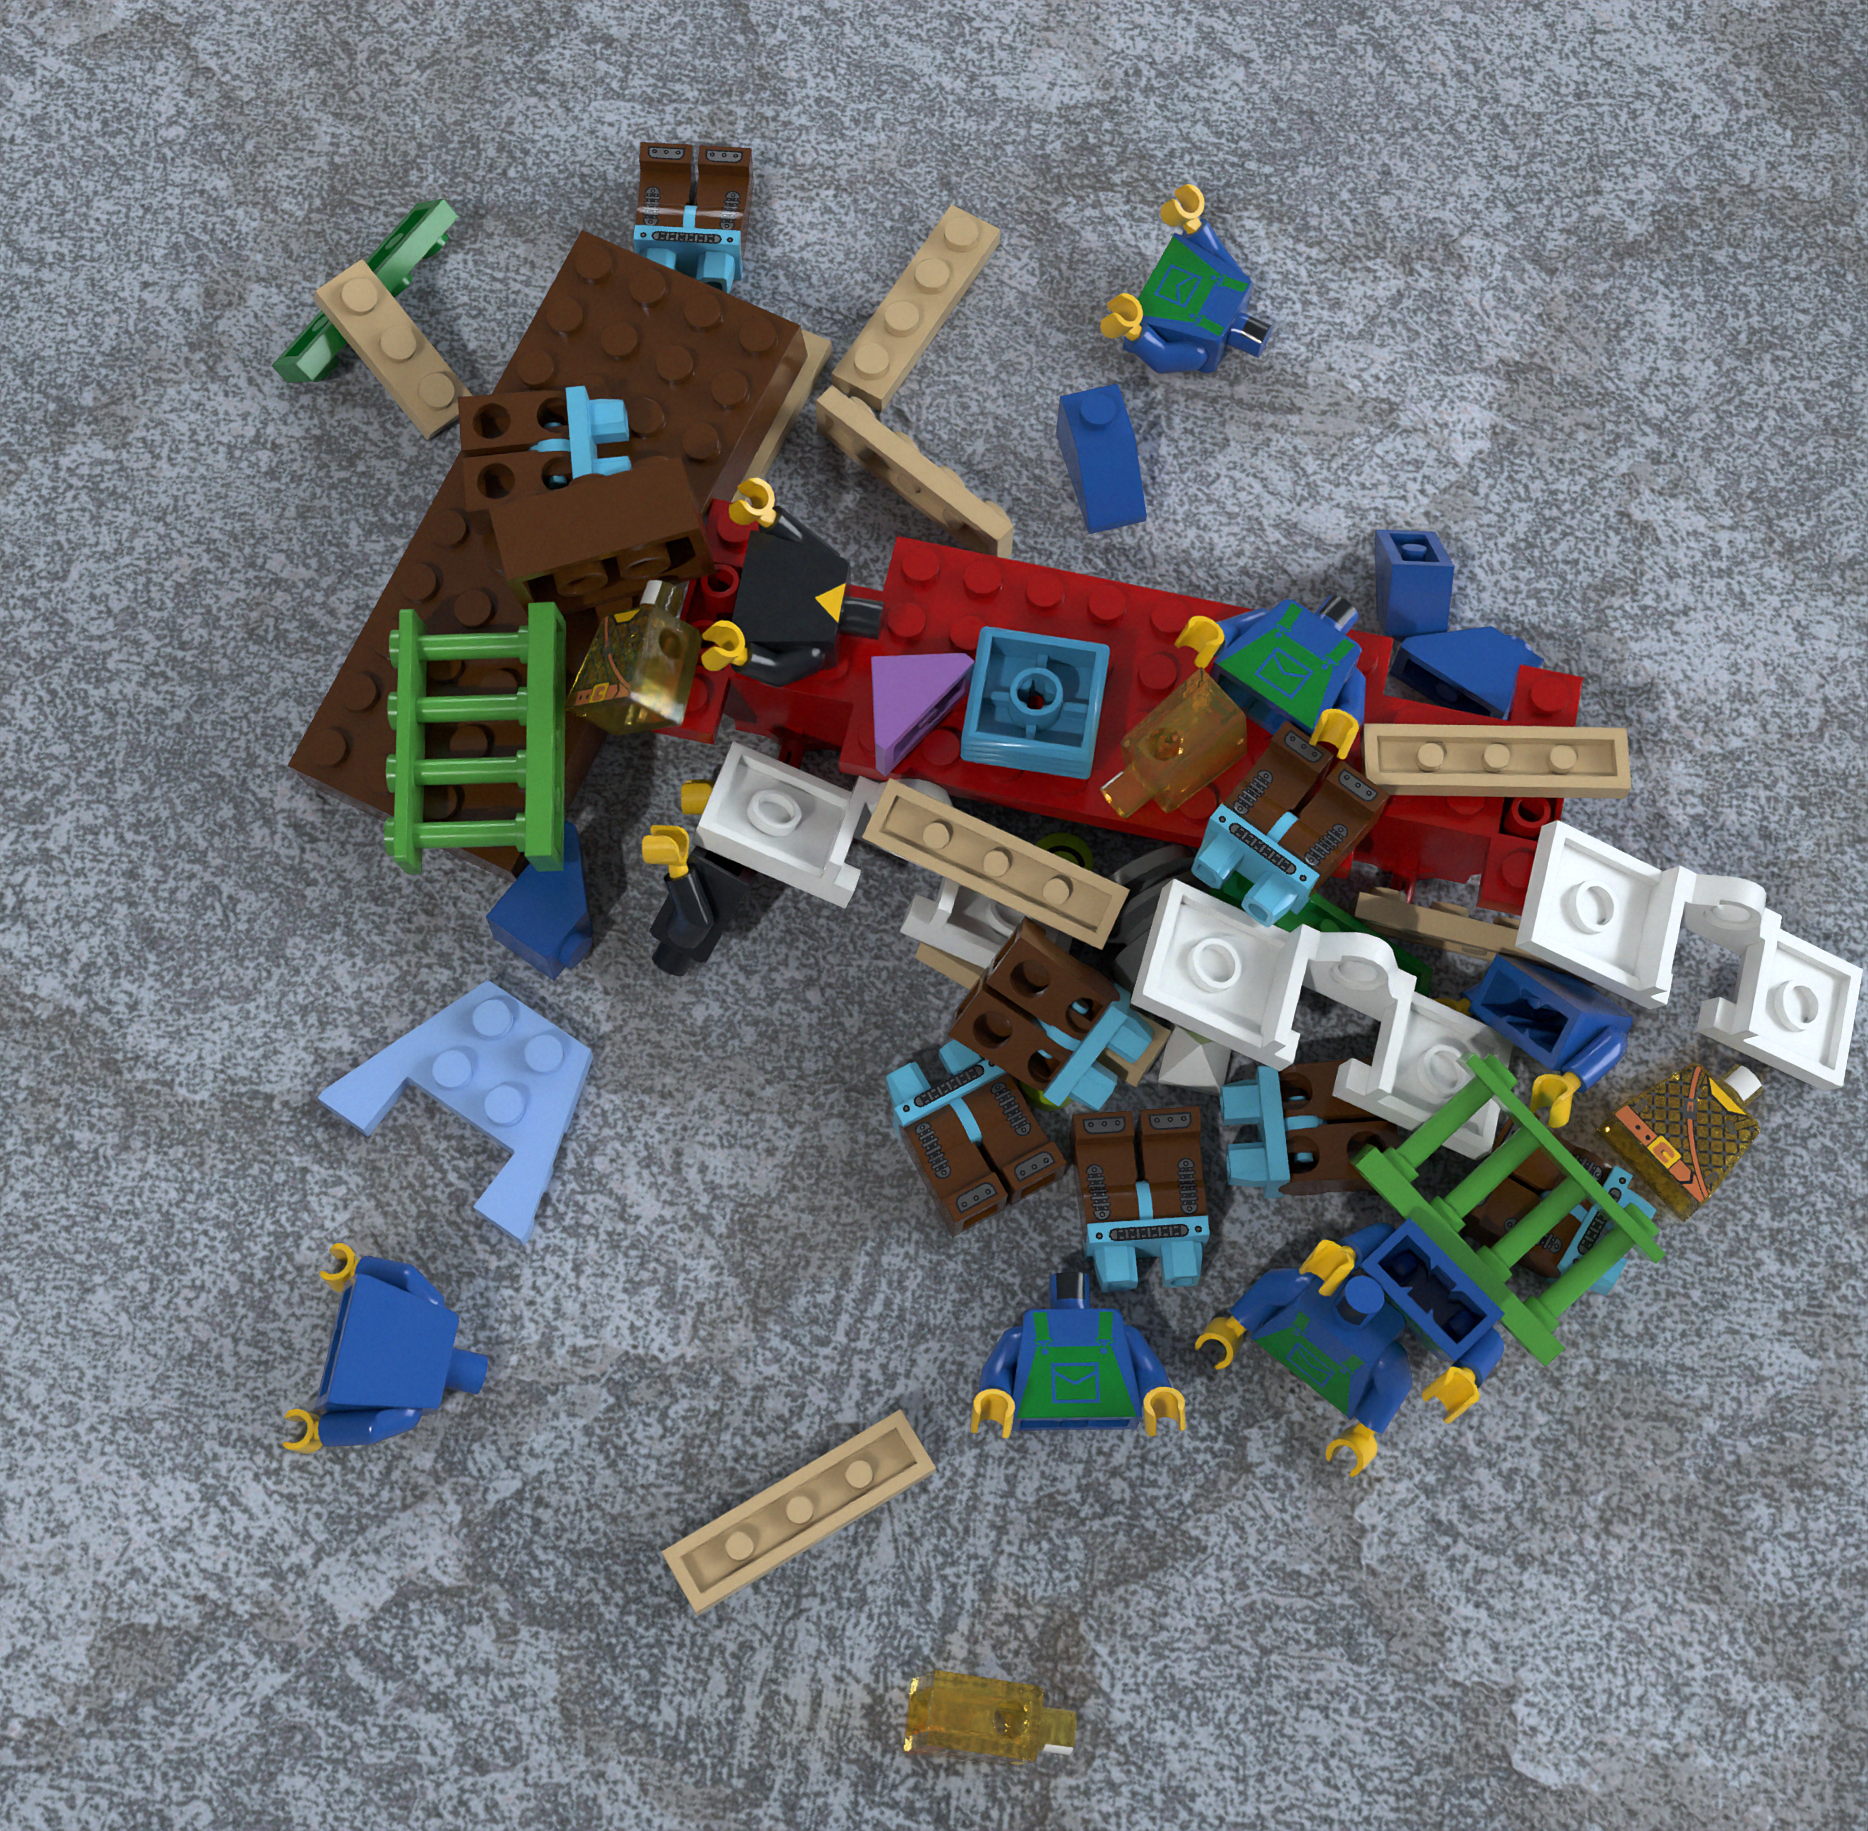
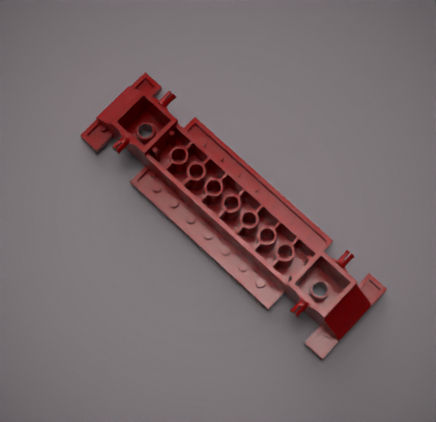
[650,498,1583,916]

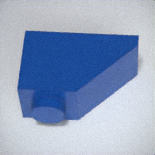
[1056,383,1147,534]
[1374,529,1455,643]
[1389,626,1544,720]
[486,820,593,981]

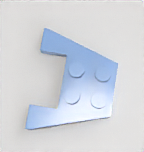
[317,979,593,1246]

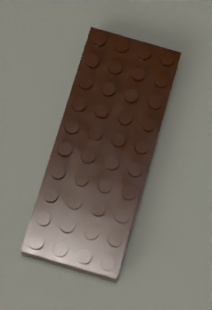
[287,230,808,883]

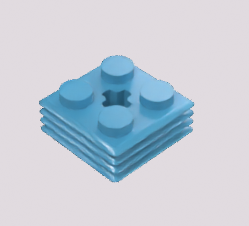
[961,626,1110,779]

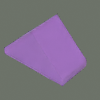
[871,653,974,777]

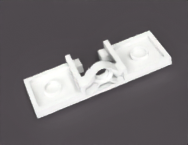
[691,741,1073,969]
[1515,820,1863,1091]
[1130,879,1513,1161]

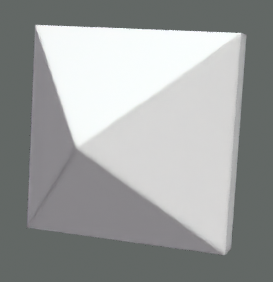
[1158,1022,1231,1097]

